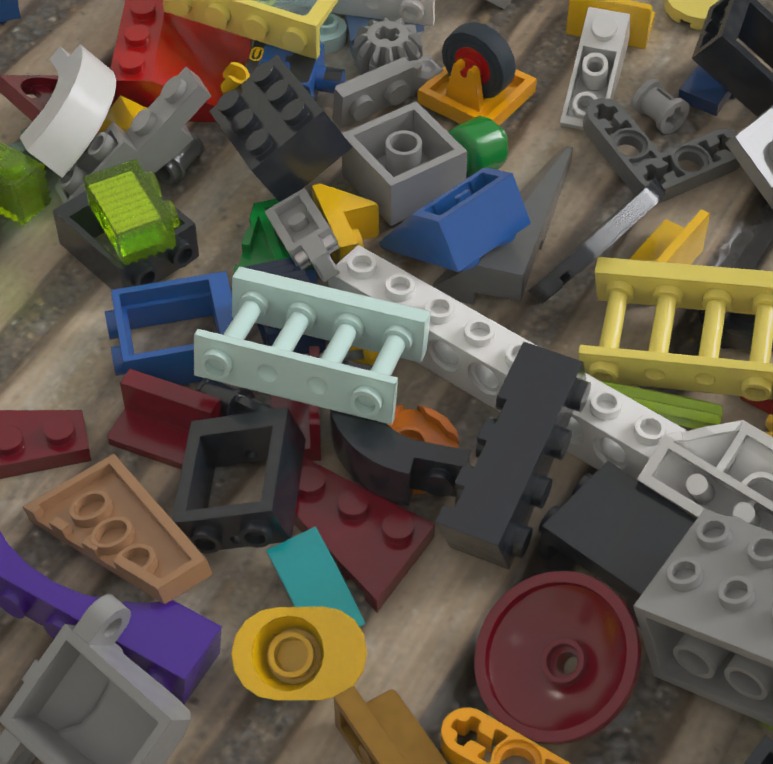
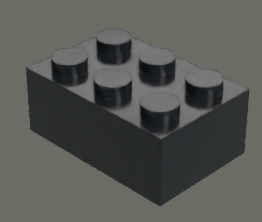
[209,55,352,202]

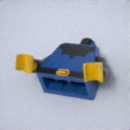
[221,0,345,101]

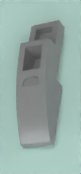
[54,67,212,204]

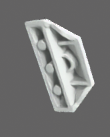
[637,420,773,532]

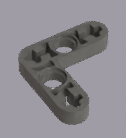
[583,98,740,203]

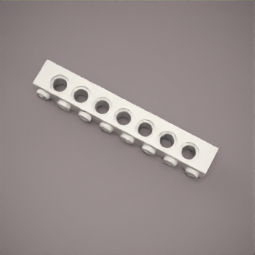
[328,245,686,480]

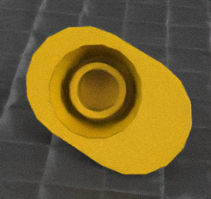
[231,606,367,700]

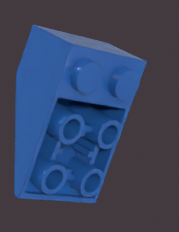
[379,167,531,272]

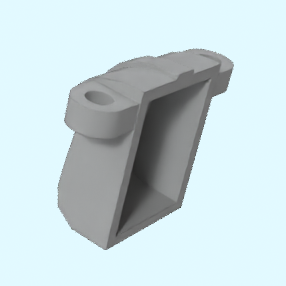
[0,594,191,764]

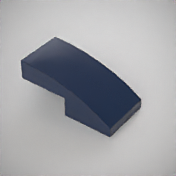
[678,65,735,116]

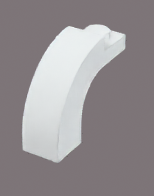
[19,44,116,178]

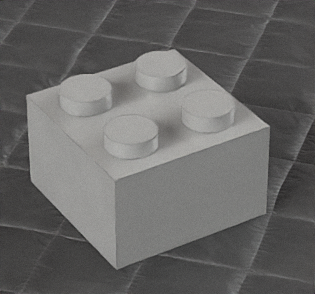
[342,101,467,226]

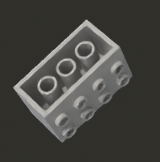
[633,508,773,726]

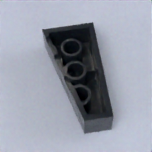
[435,341,591,570]

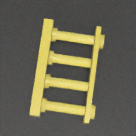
[578,257,773,401]

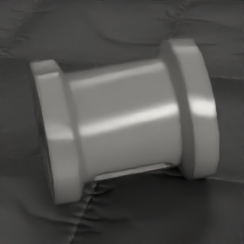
[632,78,690,134]

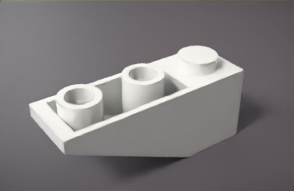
[560,7,630,130]

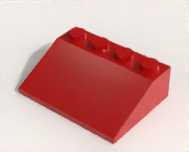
[110,0,253,122]

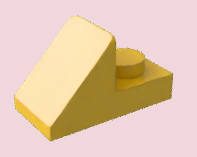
[312,184,379,265]

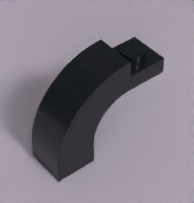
[330,361,471,506]

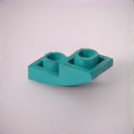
[266,526,366,627]

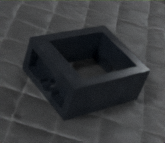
[691,0,773,117]
[52,167,199,290]
[172,407,306,554]

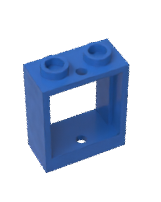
[105,271,233,385]

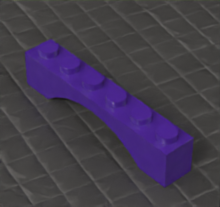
[0,531,222,705]

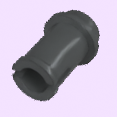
[154,133,205,185]

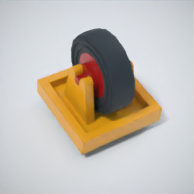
[418,21,537,126]

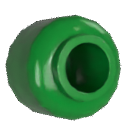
[448,116,508,179]

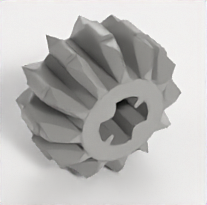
[352,16,423,75]

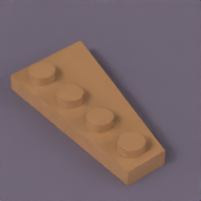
[23,454,213,605]

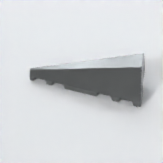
[432,146,573,305]

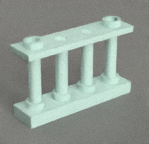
[194,266,431,425]

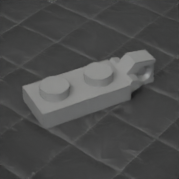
[332,55,444,128]
[264,188,340,283]

